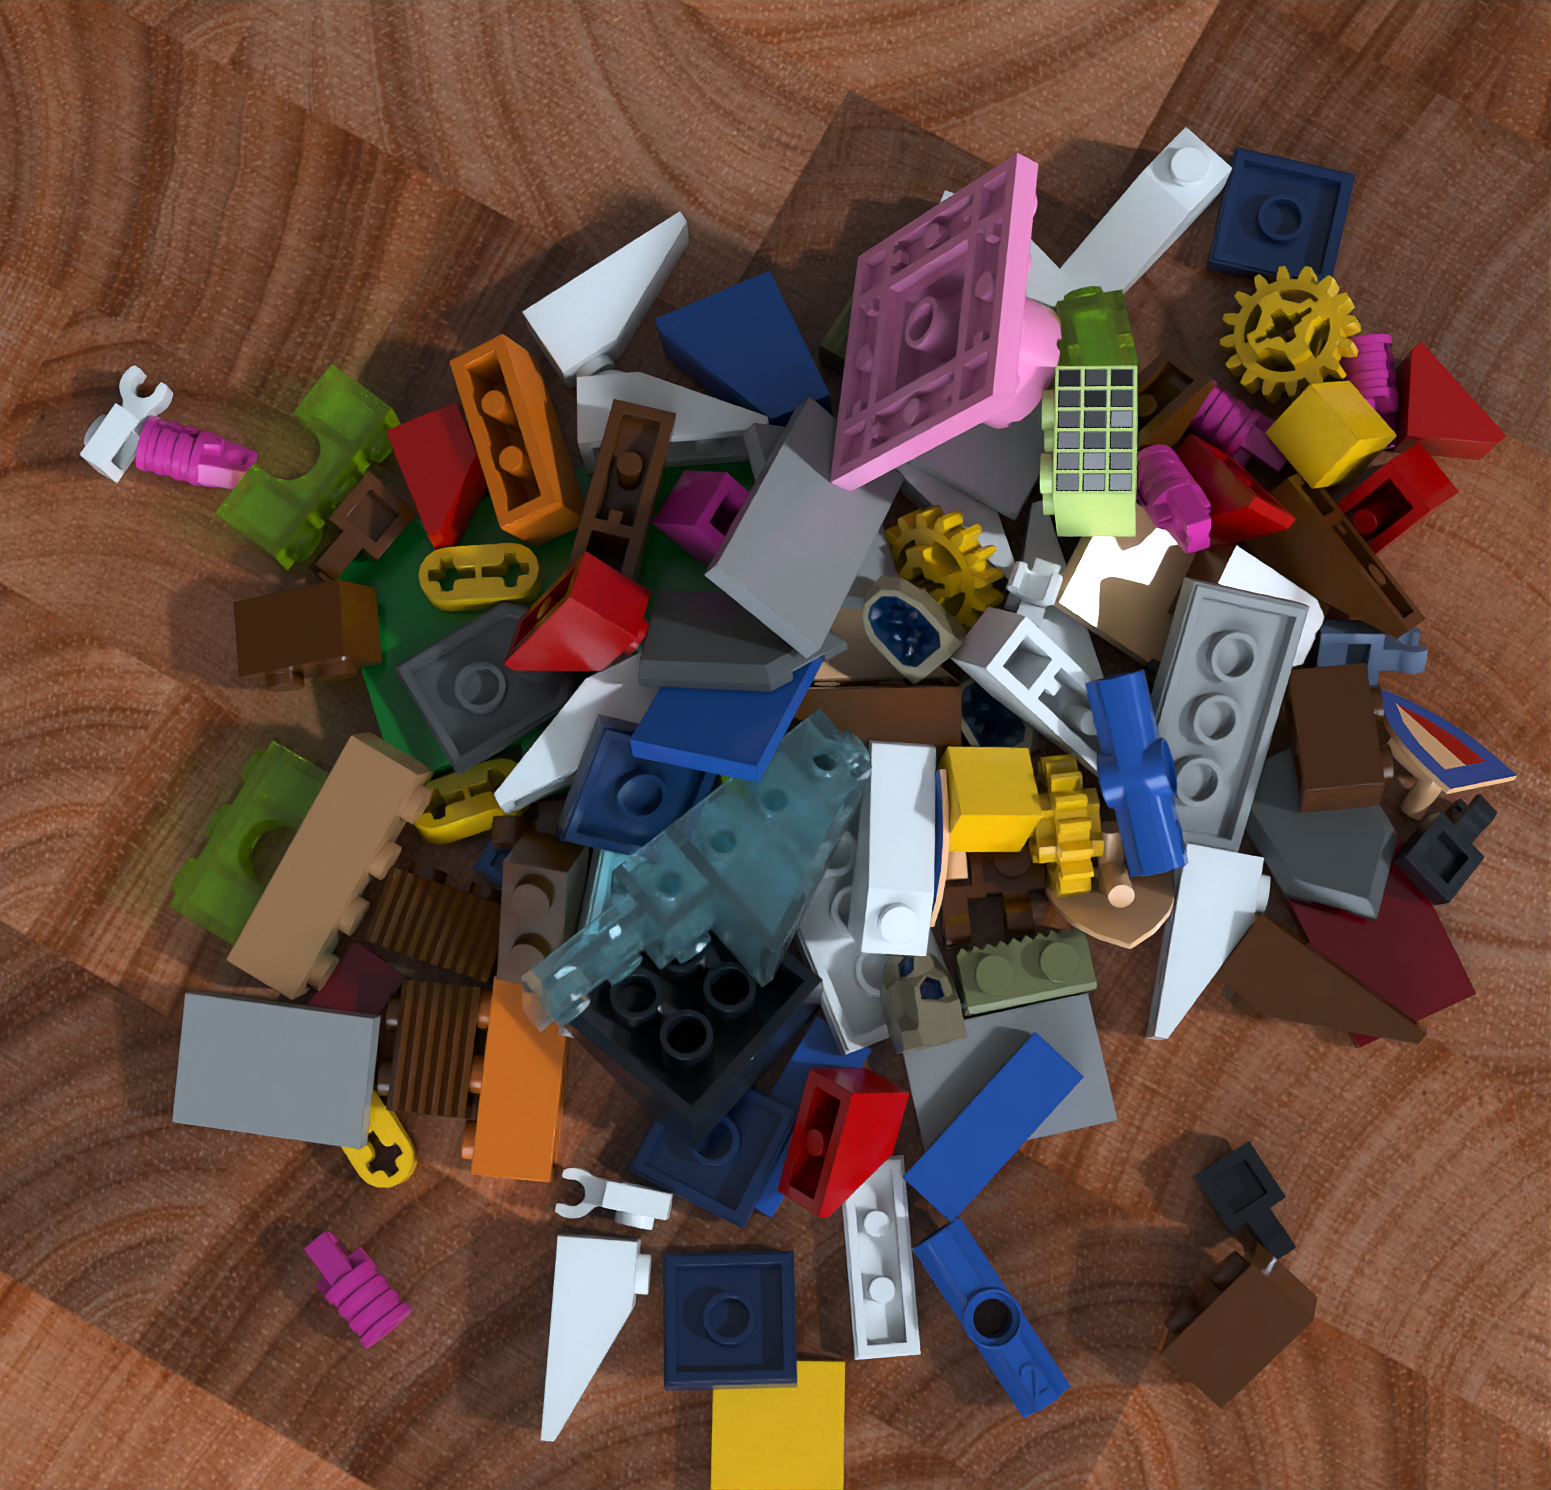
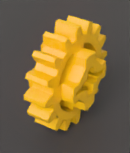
[1220,266,1361,404]
[885,505,1004,635]
[1029,754,1104,898]

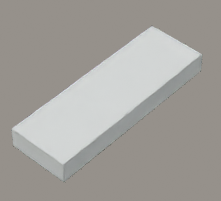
[842,1155,921,1360]

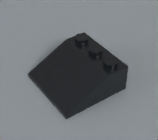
[542,864,823,1150]

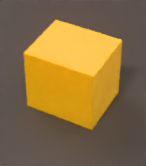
[1265,380,1397,489]
[936,747,1043,852]

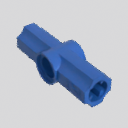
[1085,669,1189,877]
[912,1216,1071,1418]

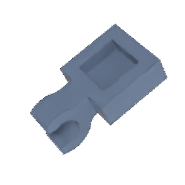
[1310,620,1428,685]

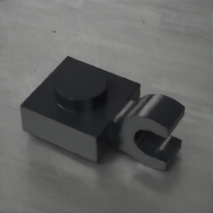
[1392,794,1497,906]
[1192,1141,1296,1260]

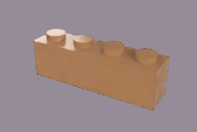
[226,732,435,1000]

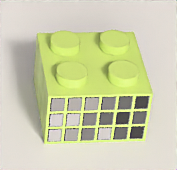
[1040,365,1138,537]

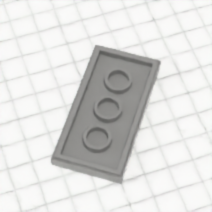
[704,396,905,658]
[1116,577,1310,853]

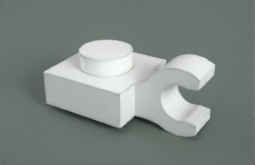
[80,365,173,483]
[1004,558,1063,628]
[555,1167,674,1230]

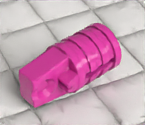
[1339,334,1399,450]
[1187,380,1288,473]
[136,415,258,491]
[1136,444,1211,554]
[304,1231,412,1349]

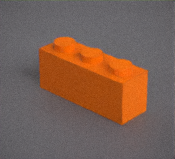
[449,334,585,547]
[462,976,571,1183]

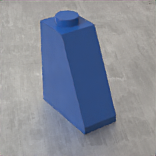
[654,270,833,427]

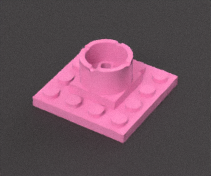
[830,153,1062,491]

